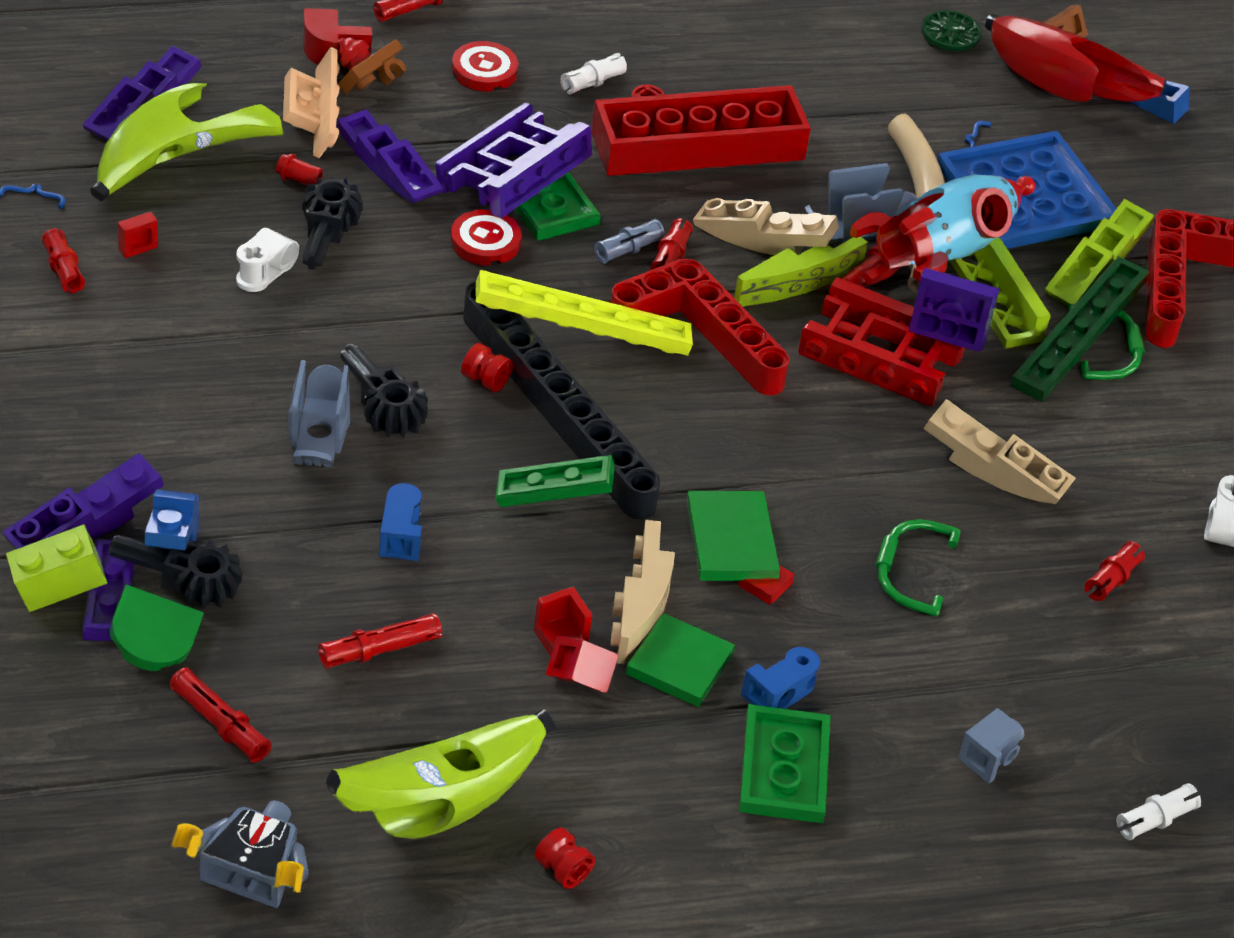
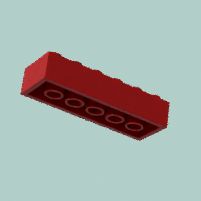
[591,85,811,176]

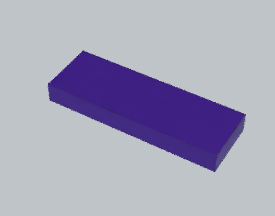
[83,539,135,641]

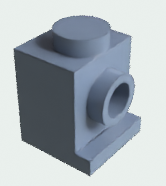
[958,708,1024,783]

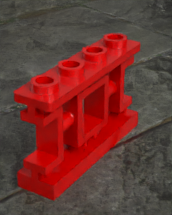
[798,277,965,406]

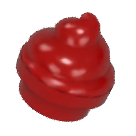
[339,38,371,70]

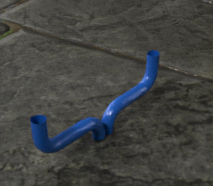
[965,121,991,147]
[0,184,66,209]

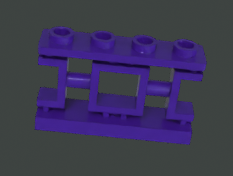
[435,103,592,218]

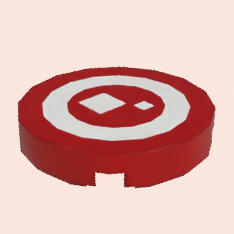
[451,41,519,92]
[450,210,522,266]

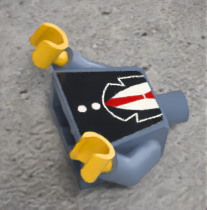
[171,801,309,908]

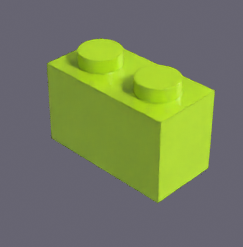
[6,524,107,613]

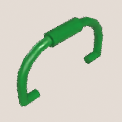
[1068,304,1145,380]
[875,519,961,616]

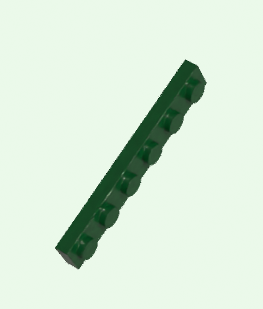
[1010,256,1149,402]

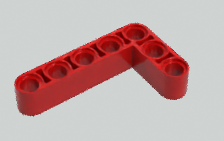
[1145,209,1234,348]
[610,258,790,396]

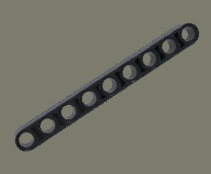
[463,281,660,519]

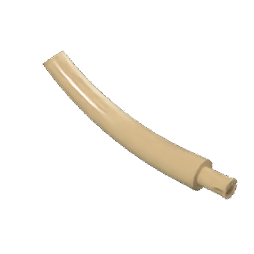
[888,114,945,292]

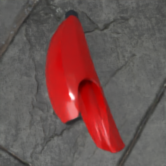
[985,14,1167,102]

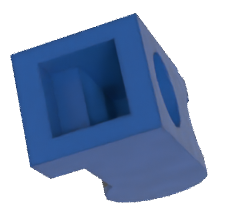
[379,483,422,561]
[741,647,821,709]

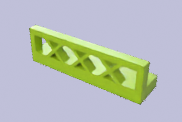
[949,237,1051,349]

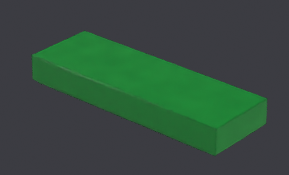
[496,455,615,507]

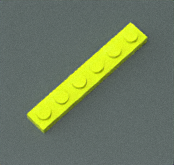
[476,270,693,356]

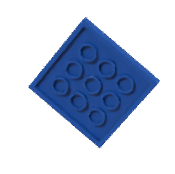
[937,131,1117,249]

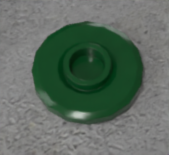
[921,10,981,52]

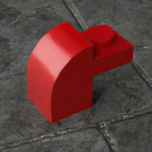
[304,8,372,65]

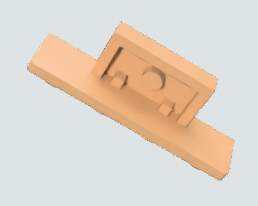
[283,47,340,158]

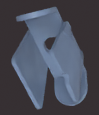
[805,163,917,244]
[288,360,351,468]

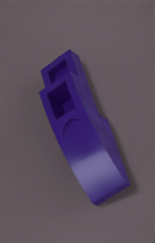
[2,453,164,550]

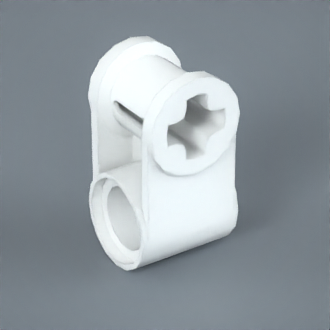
[236,228,300,292]
[1204,475,1234,547]

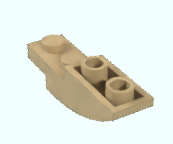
[693,198,839,255]
[924,399,1076,504]
[610,520,675,664]

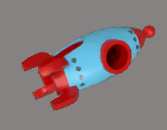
[850,174,1035,285]

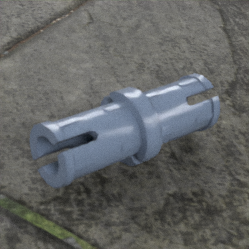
[594,218,665,264]

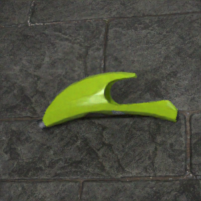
[90,83,284,201]
[326,709,556,839]

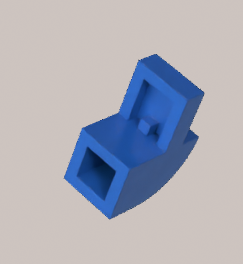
[145,489,200,550]

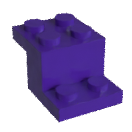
[909,268,999,352]

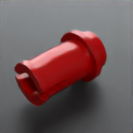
[276,153,324,185]

